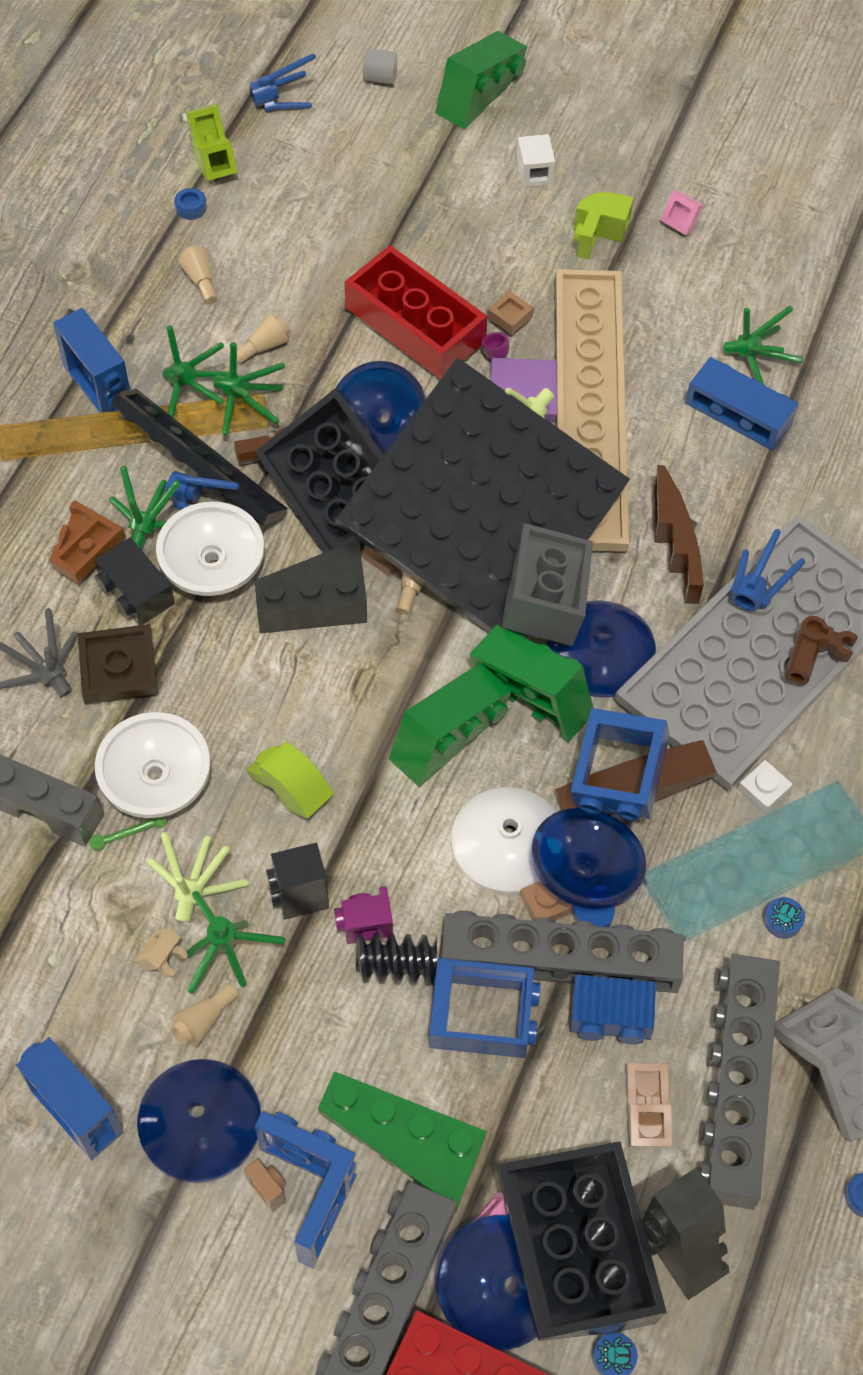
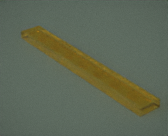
[0,394,269,460]

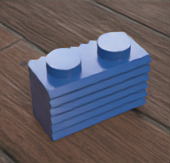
[570,974,656,1045]

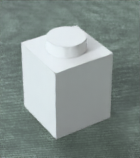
[516,134,555,187]

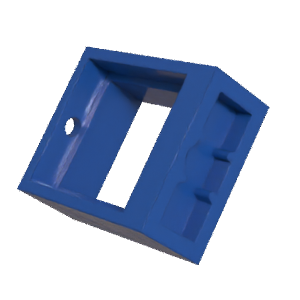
[53,307,130,419]
[571,708,670,821]
[429,958,541,1058]
[16,1037,124,1161]

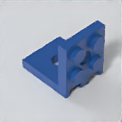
[255,1111,357,1269]

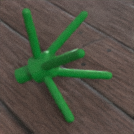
[723,306,803,385]
[162,325,230,417]
[213,342,285,436]
[109,466,180,550]
[186,891,285,994]

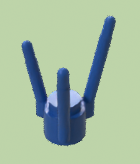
[249,53,316,112]
[166,471,239,510]
[730,529,805,611]

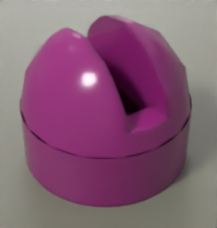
[482,332,510,360]

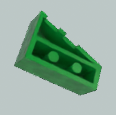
[435,31,528,129]
[469,625,594,743]
[388,663,512,788]

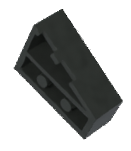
[254,540,367,633]
[642,1167,730,1300]

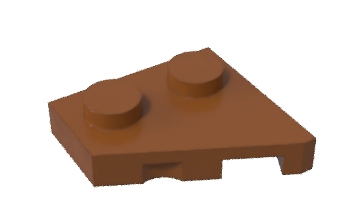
[49,500,126,584]

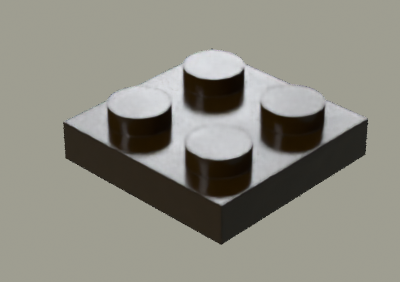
[77,624,158,704]

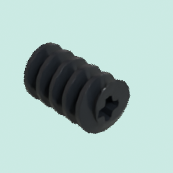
[356,932,437,985]

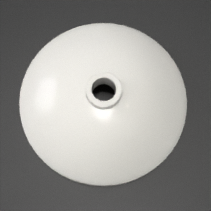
[156,502,264,596]
[95,712,211,818]
[451,787,566,895]

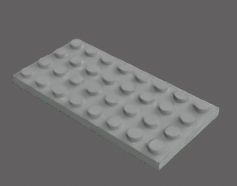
[614,515,863,791]

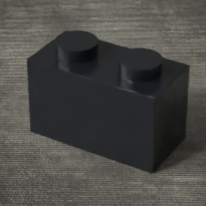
[94,537,175,626]
[266,842,329,920]

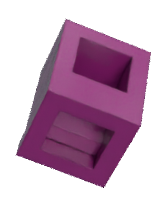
[334,886,393,944]

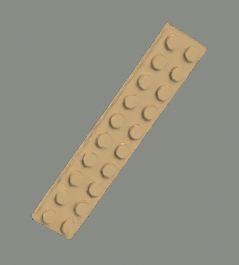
[556,269,629,552]

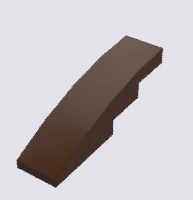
[653,465,704,604]
[555,740,718,827]

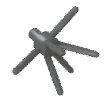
[0,608,78,697]

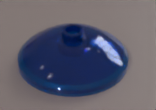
[336,361,426,450]
[547,600,656,698]
[530,808,646,909]
[137,1059,261,1183]
[437,1214,537,1350]

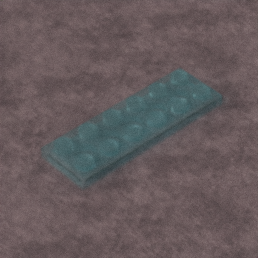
[641,780,863,942]

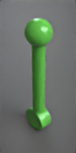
[89,816,167,851]

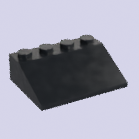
[255,388,387,553]
[497,1141,667,1341]

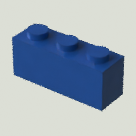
[685,357,799,451]

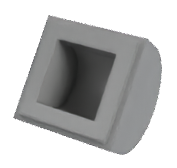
[363,49,397,85]

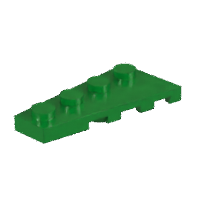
[318,1071,487,1213]

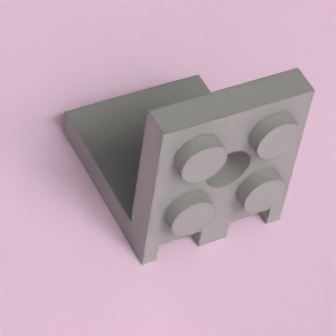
[774,987,863,1142]

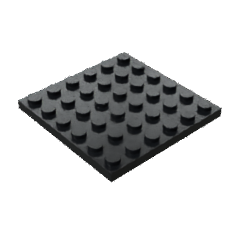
[335,357,630,634]

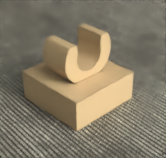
[133,927,188,977]

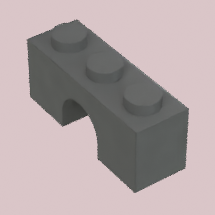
[0,754,104,847]

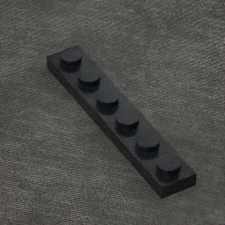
[111,389,288,525]

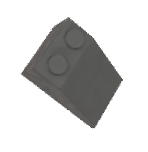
[502,523,593,646]

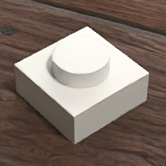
[738,760,793,814]

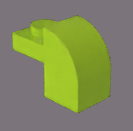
[185,104,238,181]
[574,192,634,259]
[246,741,334,819]

